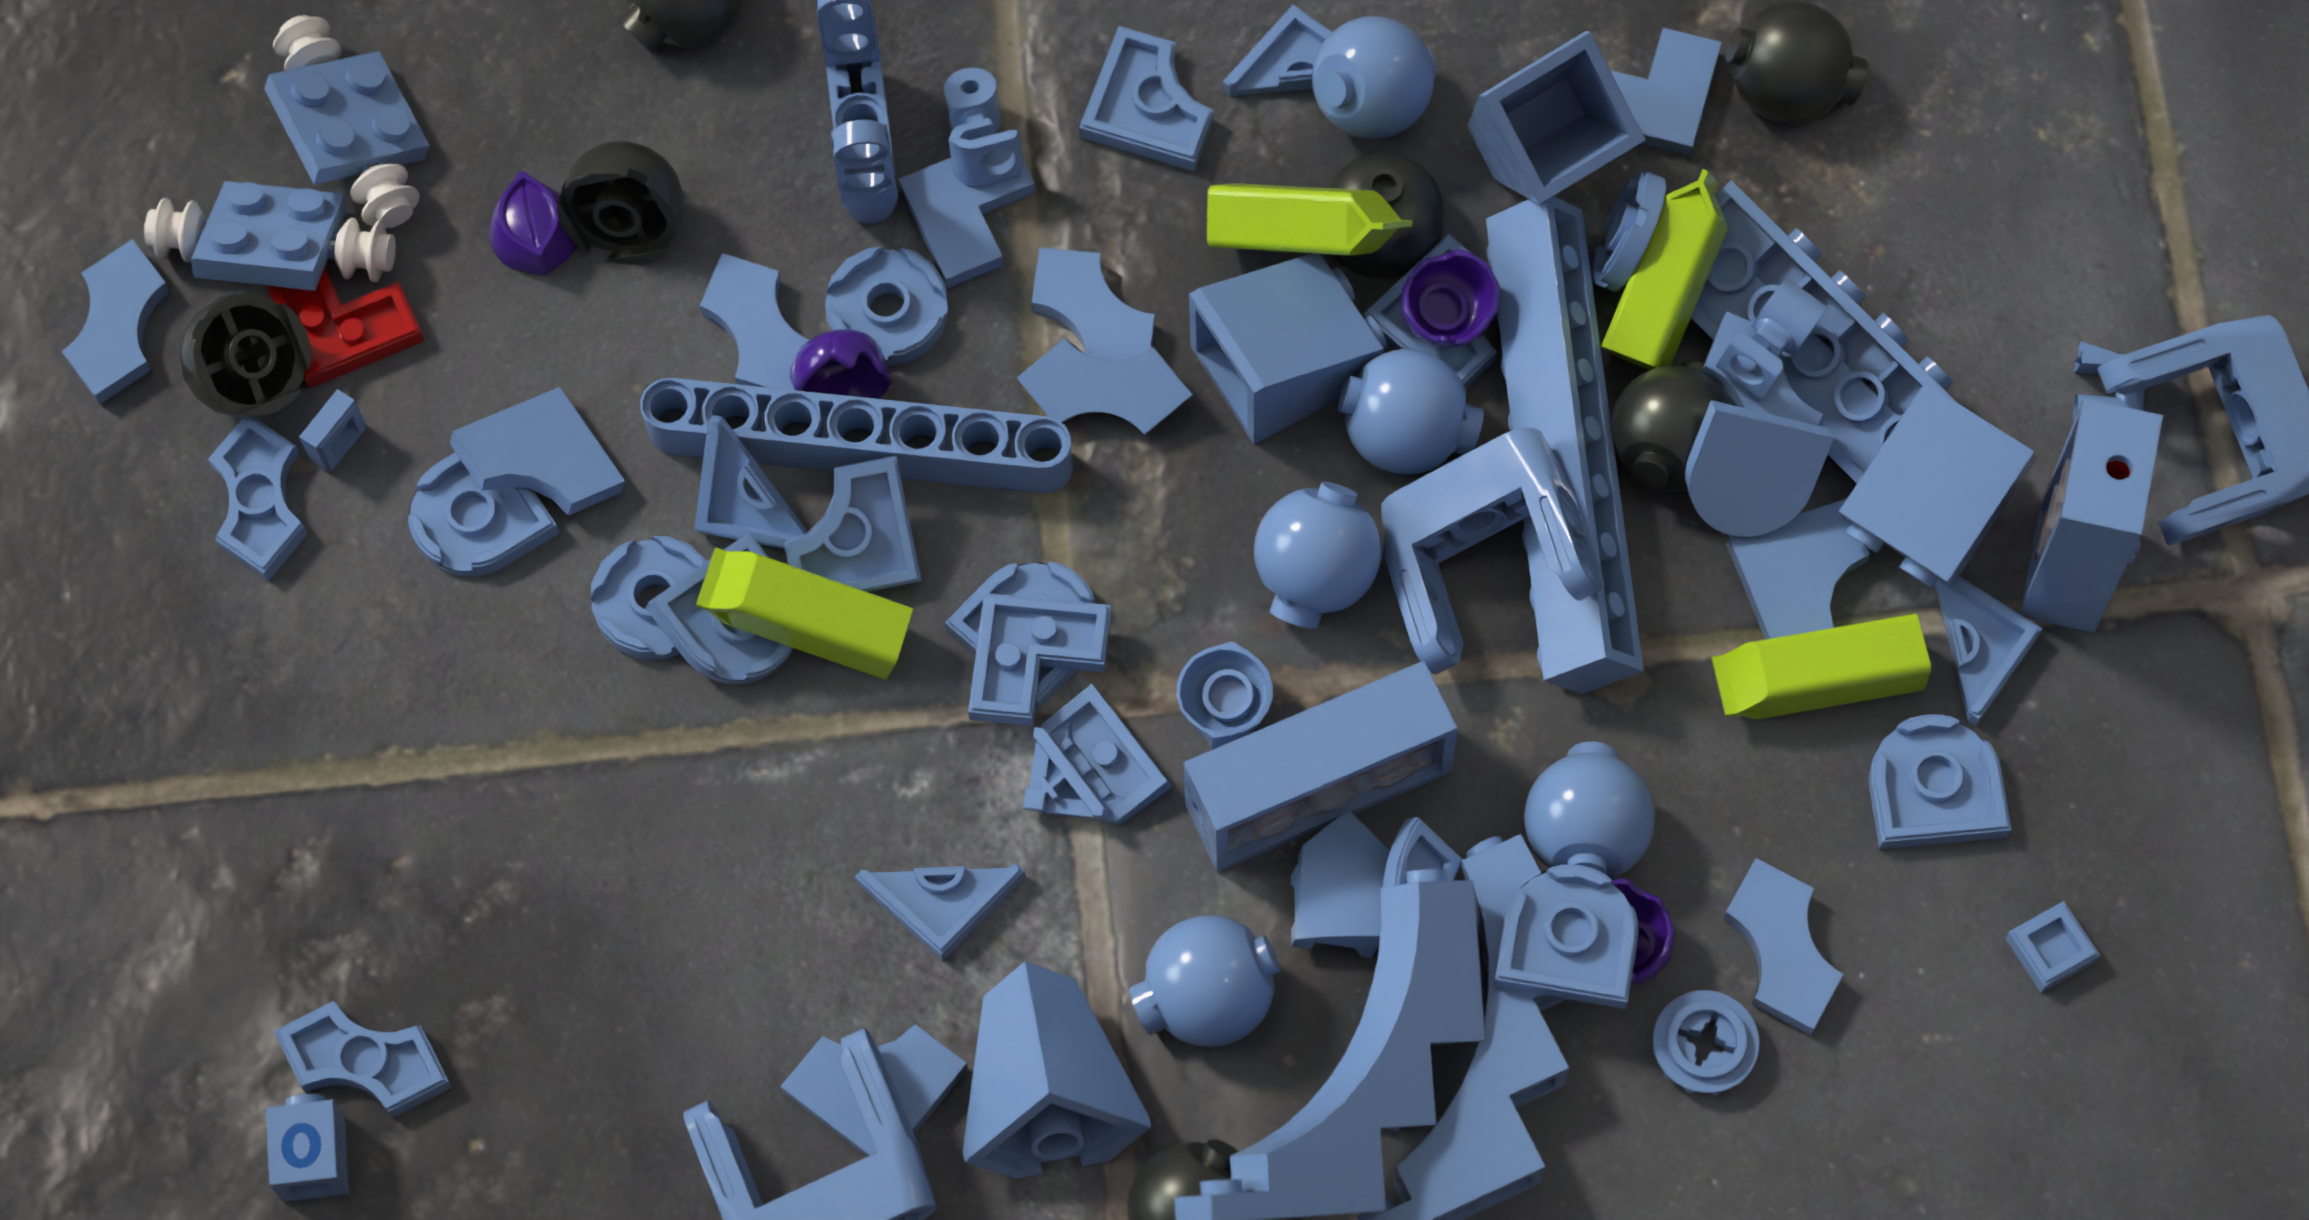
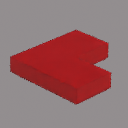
[265,267,424,389]

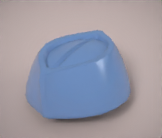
[1176,642,1273,750]

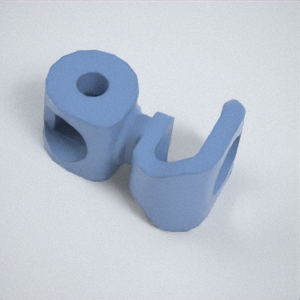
[944,67,1024,187]
[1716,277,1828,400]

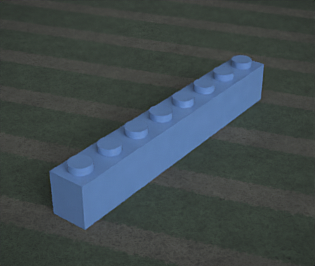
[1486,196,1644,694]

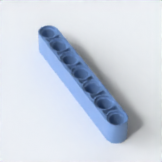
[640,378,1073,493]

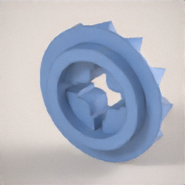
[1653,990,1759,1096]

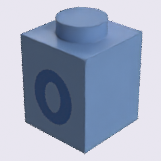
[266,1094,349,1202]

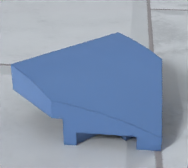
[1023,684,1173,825]
[1291,810,1390,958]

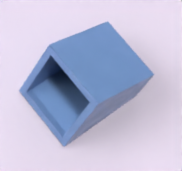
[1467,30,1645,204]
[1189,253,1387,445]

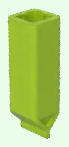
[1601,169,1728,370]
[1207,183,1413,256]
[695,547,913,680]
[1711,613,1931,720]

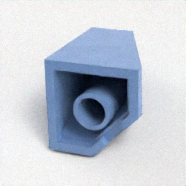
[963,961,1151,1179]

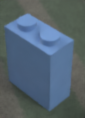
[1839,383,2037,588]

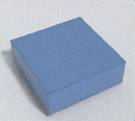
[299,389,366,473]
[2005,901,2100,993]

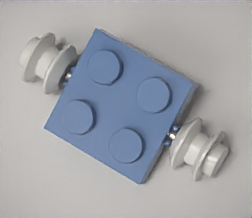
[264,15,430,228]
[144,181,396,291]

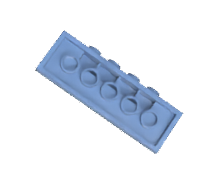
[1691,180,1956,483]

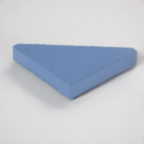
[1223,5,1332,97]
[694,415,808,550]
[1935,576,2043,727]
[855,864,1026,962]

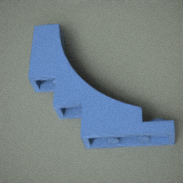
[1356,834,1569,1220]
[1174,869,1485,1220]

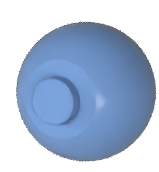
[1312,16,1437,139]
[1338,349,1484,475]
[1254,481,1382,629]
[1524,741,1655,879]
[1129,915,1281,1048]

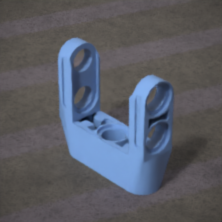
[815,0,898,224]
[2097,315,2309,546]
[1381,428,1604,675]
[683,1027,937,1220]

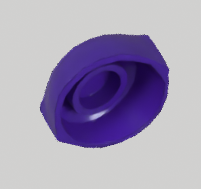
[489,171,577,276]

